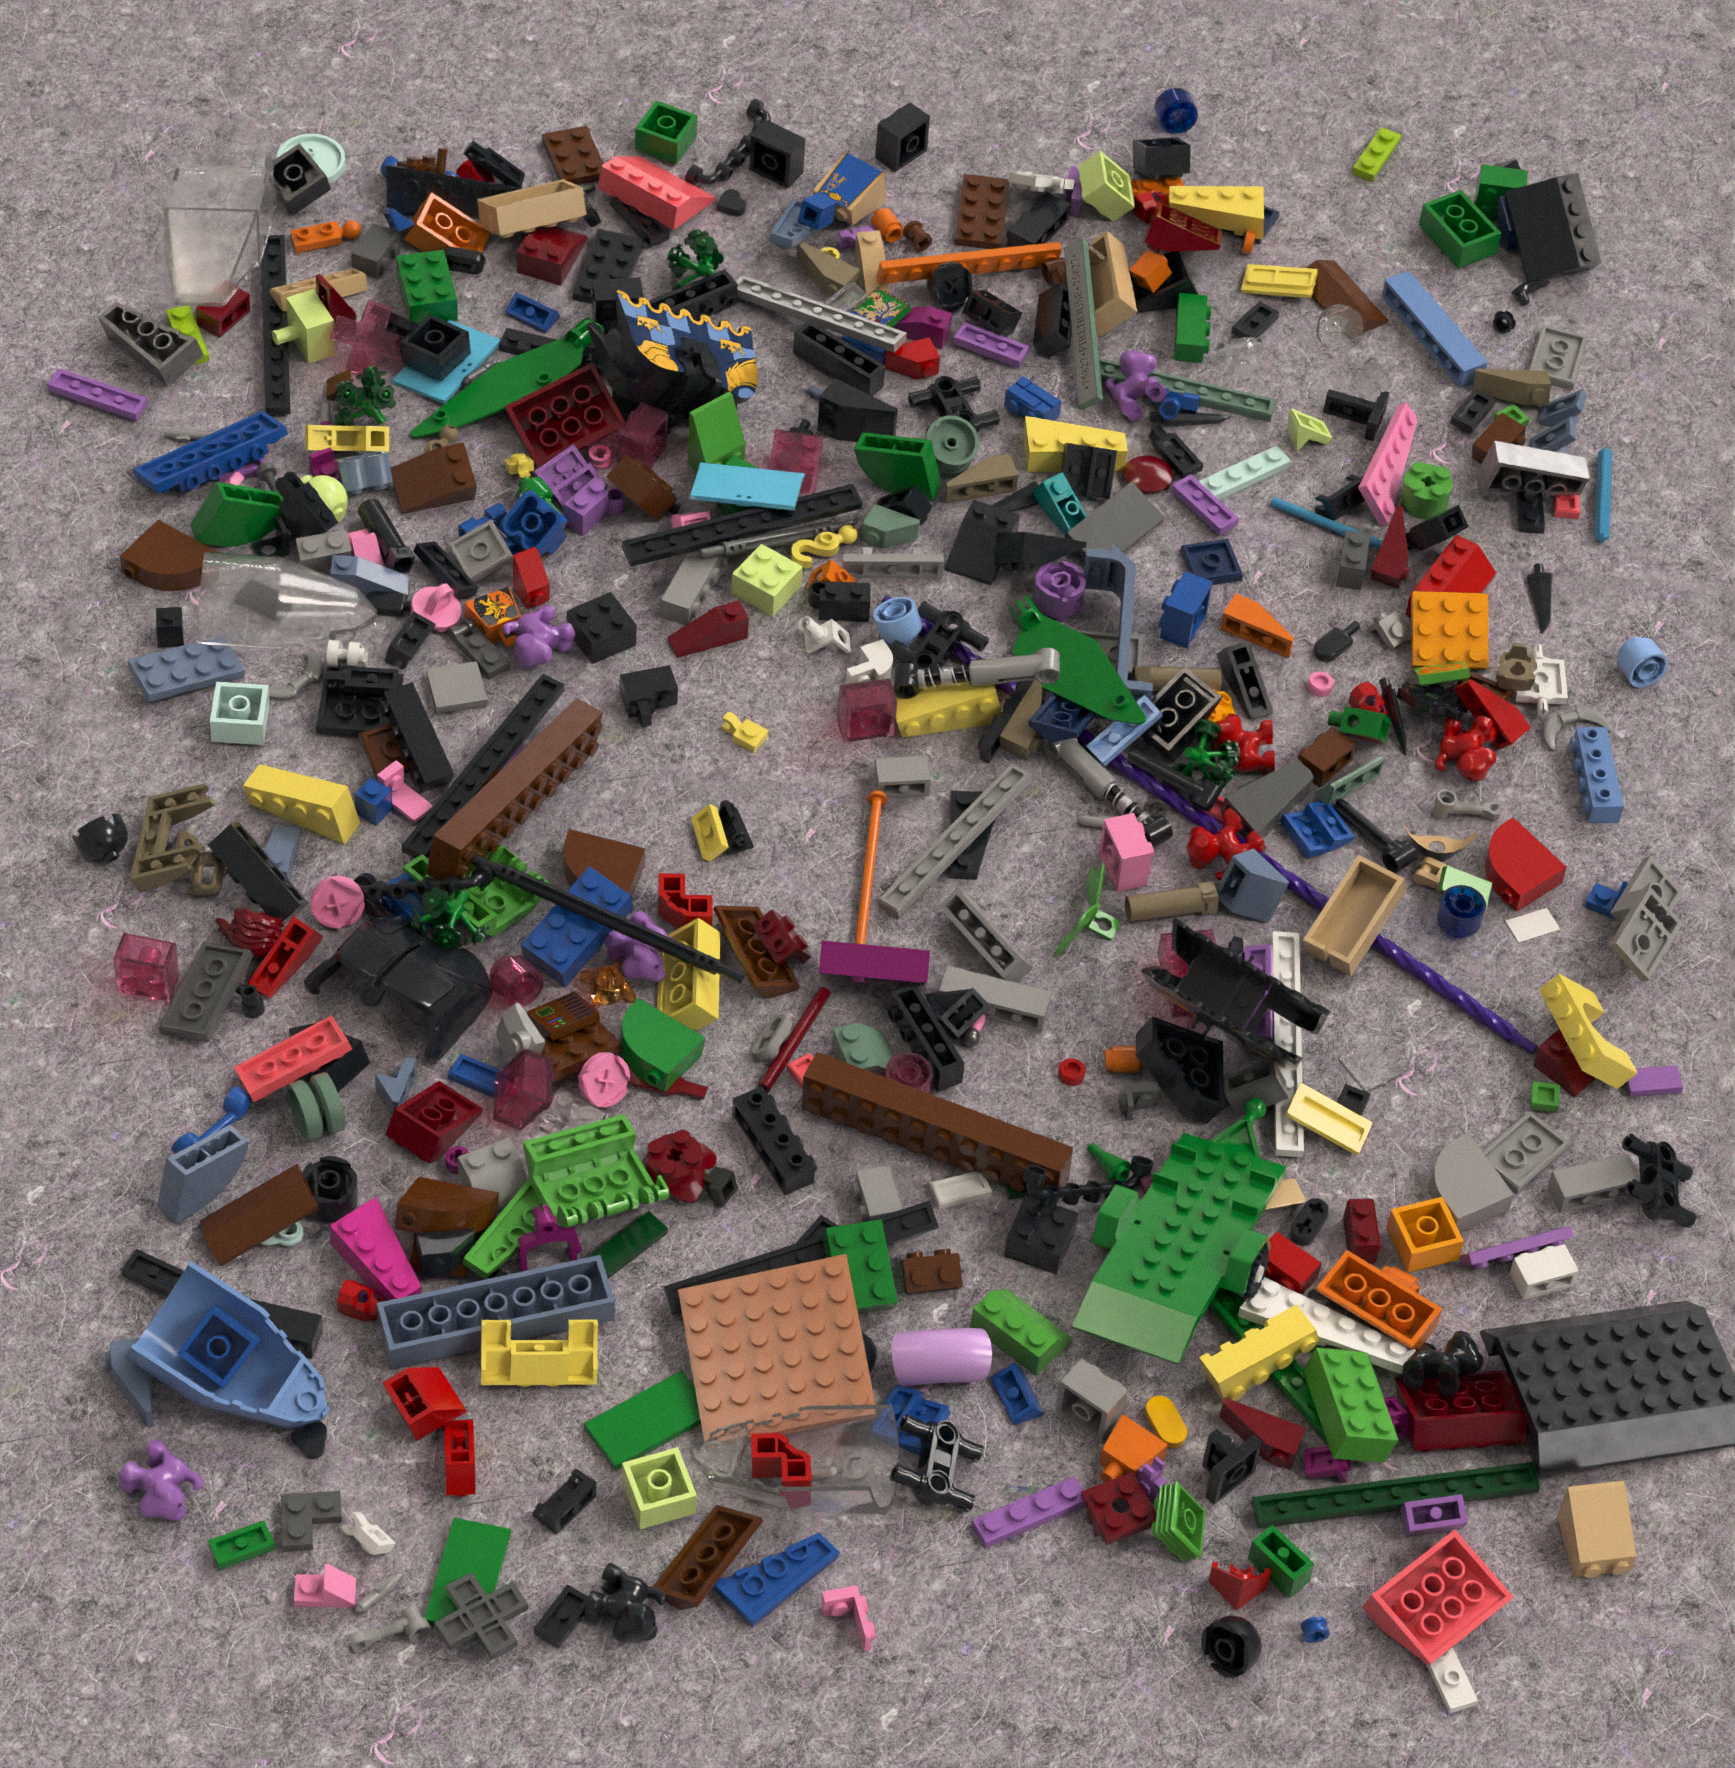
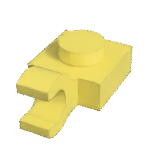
[504,453,534,478]
[721,712,769,753]

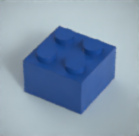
[1158,571,1213,649]
[177,1304,263,1388]

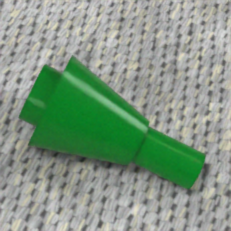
[1087,1143,1130,1181]

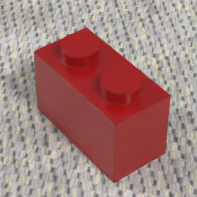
[1264,1232,1321,1295]

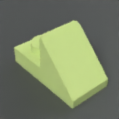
[1288,409,1333,451]

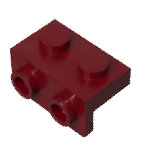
[752,909,811,965]

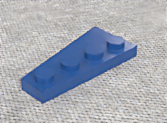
[712,1533,839,1627]

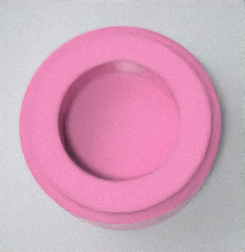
[1307,672,1334,697]

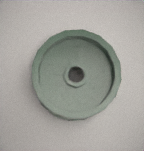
[923,415,979,479]
[287,1072,346,1142]

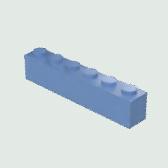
[1382,271,1488,388]

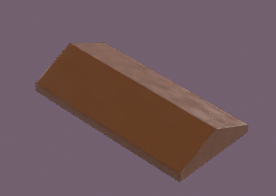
[1307,260,1388,339]
[713,905,800,999]
[200,1164,319,1266]
[653,1505,763,1610]

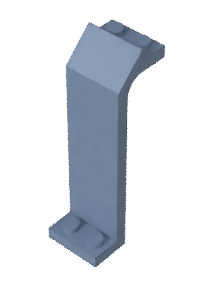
[1083,543,1153,702]

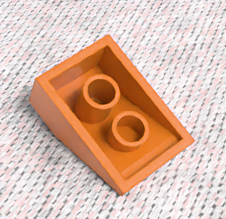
[404,192,490,263]

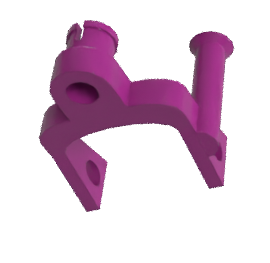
[517,1205,582,1272]

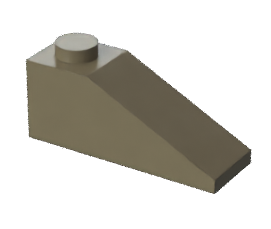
[796,241,860,303]
[1473,369,1551,406]
[944,454,1019,504]
[1000,680,1042,761]

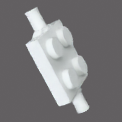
[1009,171,1074,193]
[1514,644,1568,716]

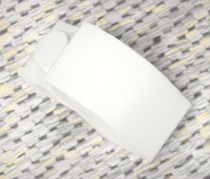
[845,639,893,693]

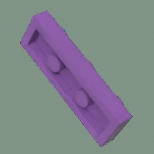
[953,322,1030,368]
[1171,474,1239,536]

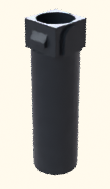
[357,499,415,573]

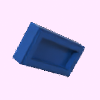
[448,1054,510,1099]

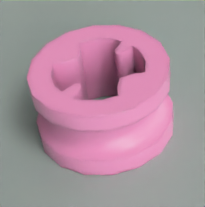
[588,445,611,469]

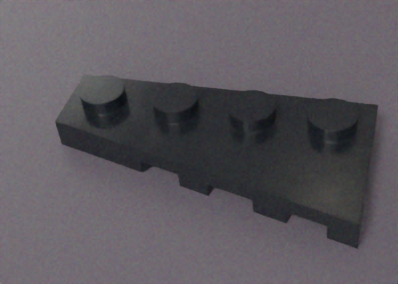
[950,790,996,880]

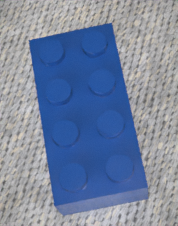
[521,866,633,988]

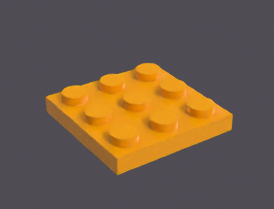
[1411,591,1489,670]

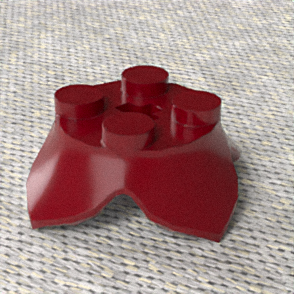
[642,1130,717,1203]

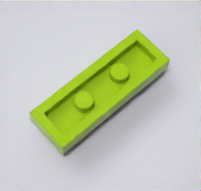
[1352,127,1402,182]
[166,305,209,365]

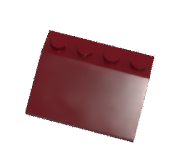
[1144,201,1222,252]
[505,362,627,468]
[1394,1370,1528,1452]

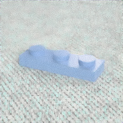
[1086,695,1163,767]

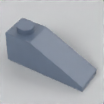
[330,555,410,599]
[264,824,302,881]
[105,1338,154,1427]

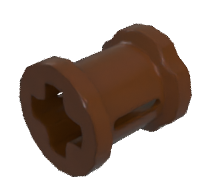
[903,220,933,252]

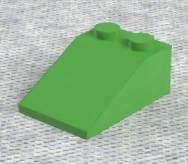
[687,392,745,473]

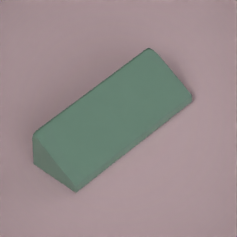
[1314,755,1386,805]

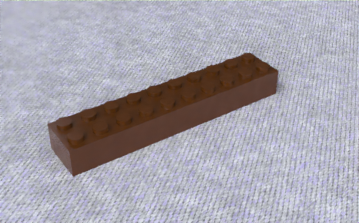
[427,698,603,880]
[802,1052,1073,1200]

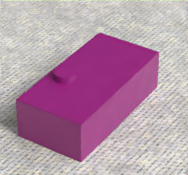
[819,940,930,983]

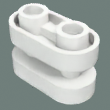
[327,640,368,669]

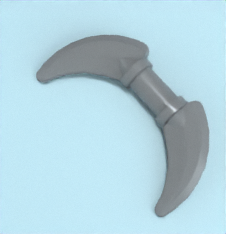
[269,651,323,699]
[1543,705,1613,751]

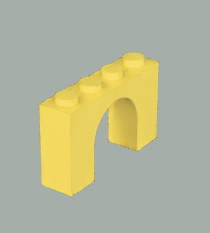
[1539,974,1638,1089]

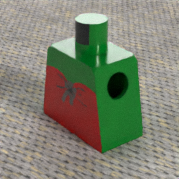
[1328,706,1391,745]

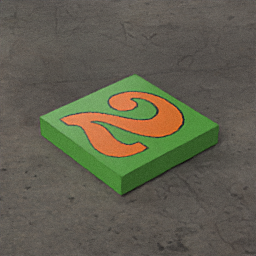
[1413,661,1470,685]

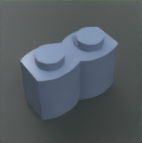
[336,450,393,495]

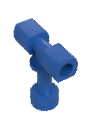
[1149,388,1201,419]
[458,503,520,555]

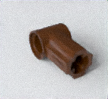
[1042,257,1067,287]

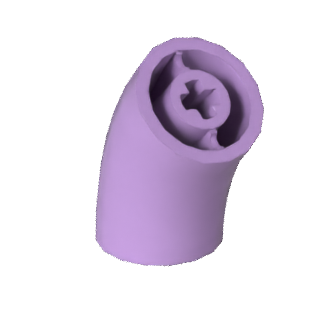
[892,1328,992,1387]

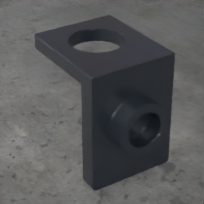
[252,515,292,563]

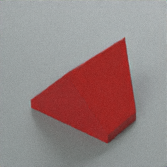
[1208,1562,1271,1611]

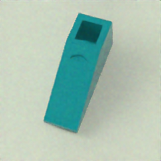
[1032,472,1087,534]

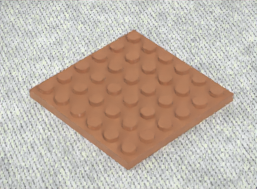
[678,1254,877,1450]

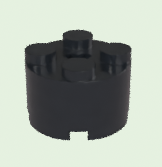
[302,1156,358,1222]

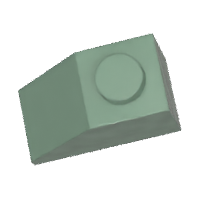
[861,504,920,549]

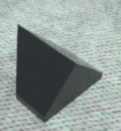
[924,987,991,1040]

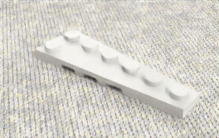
[1238,1277,1416,1374]

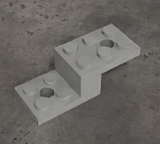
[1609,856,1683,981]

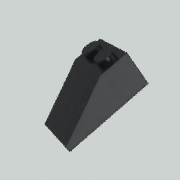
[1130,251,1199,312]
[817,378,898,442]
[944,500,1020,585]
[994,532,1087,570]
[1140,666,1222,763]

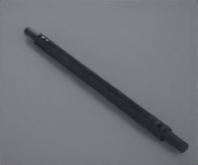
[471,854,745,984]

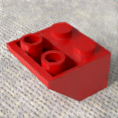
[383,1367,467,1442]

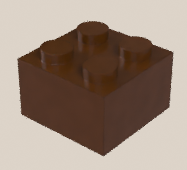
[606,454,678,521]

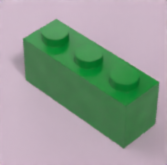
[1174,293,1211,363]

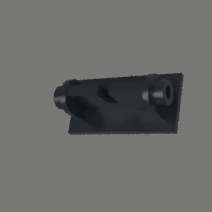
[718,800,754,854]

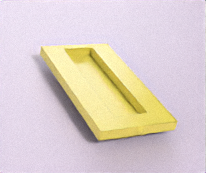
[1241,264,1318,298]
[1285,1083,1373,1155]

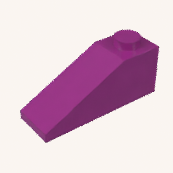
[892,306,952,350]

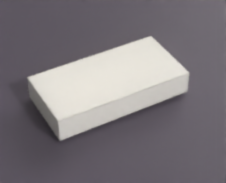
[930,1171,992,1210]

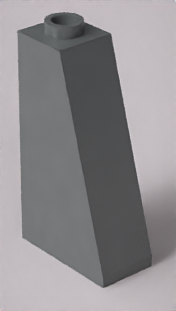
[1221,759,1314,840]

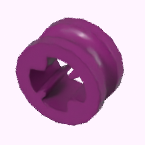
[445,1146,469,1175]

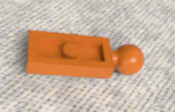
[290,220,361,253]

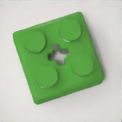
[1152,1481,1206,1562]

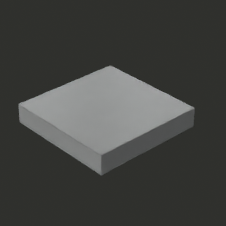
[448,519,513,583]
[426,661,487,713]

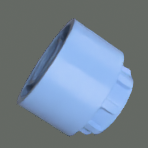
[873,597,922,646]
[1617,637,1668,688]

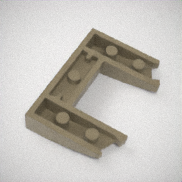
[130,783,214,892]

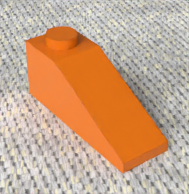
[1220,593,1294,658]

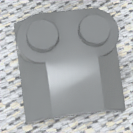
[496,1003,545,1081]

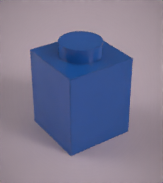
[798,193,837,231]
[354,778,392,826]

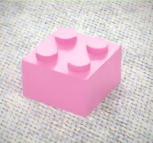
[1099,813,1154,892]

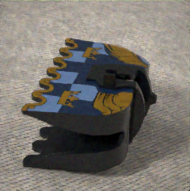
[587,290,758,419]
[1141,918,1331,1071]

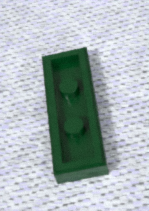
[587,1211,668,1278]

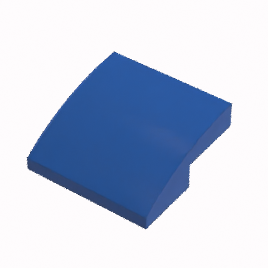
[1280,801,1355,858]
[872,1385,950,1455]

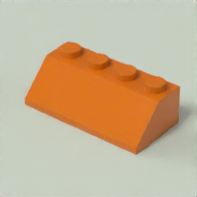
[1316,1250,1442,1349]

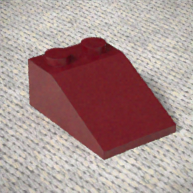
[517,226,588,286]
[385,1081,483,1164]

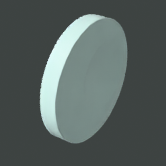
[276,134,345,184]

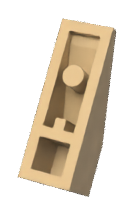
[855,230,890,298]

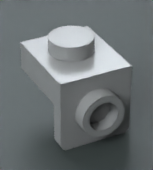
[1367,611,1411,650]

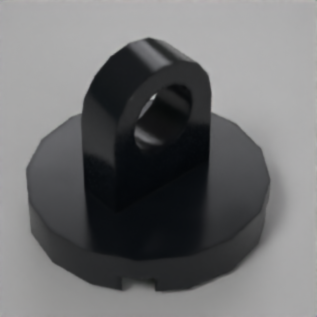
[927,262,973,310]

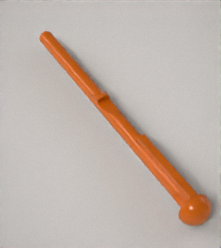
[855,790,887,944]

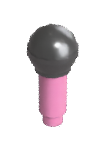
[961,1014,986,1047]

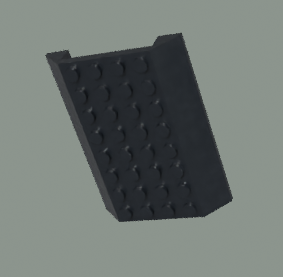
[1480,1300,1735,1476]

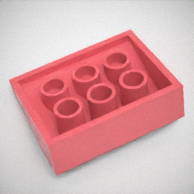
[598,156,715,230]
[1362,1530,1514,1665]

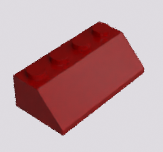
[1405,534,1496,617]

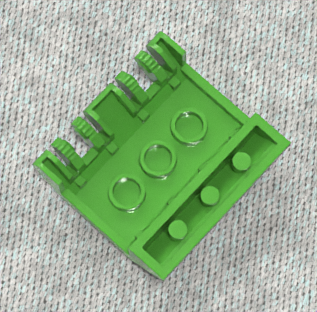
[402,843,550,937]
[523,1114,669,1228]

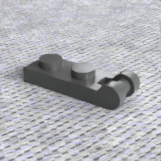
[448,617,510,680]

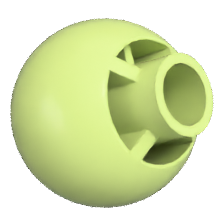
[301,475,348,522]

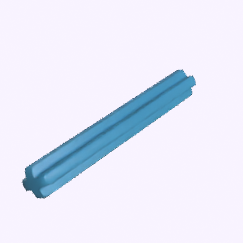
[1594,447,1613,543]

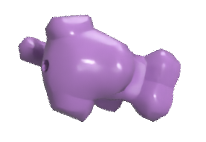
[1105,350,1167,421]
[501,605,575,669]
[605,911,677,982]
[118,1439,204,1521]

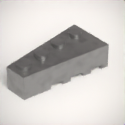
[98,302,204,386]
[1476,441,1590,495]

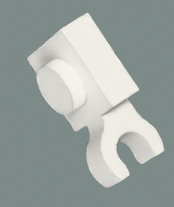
[342,1512,396,1555]

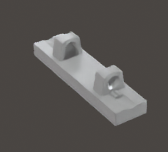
[842,547,944,579]

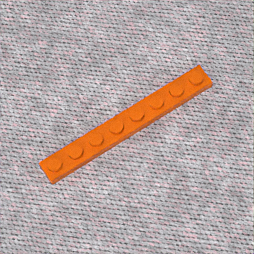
[876,242,1062,284]

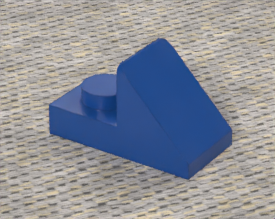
[1585,881,1627,920]

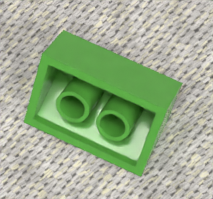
[970,1289,1073,1376]

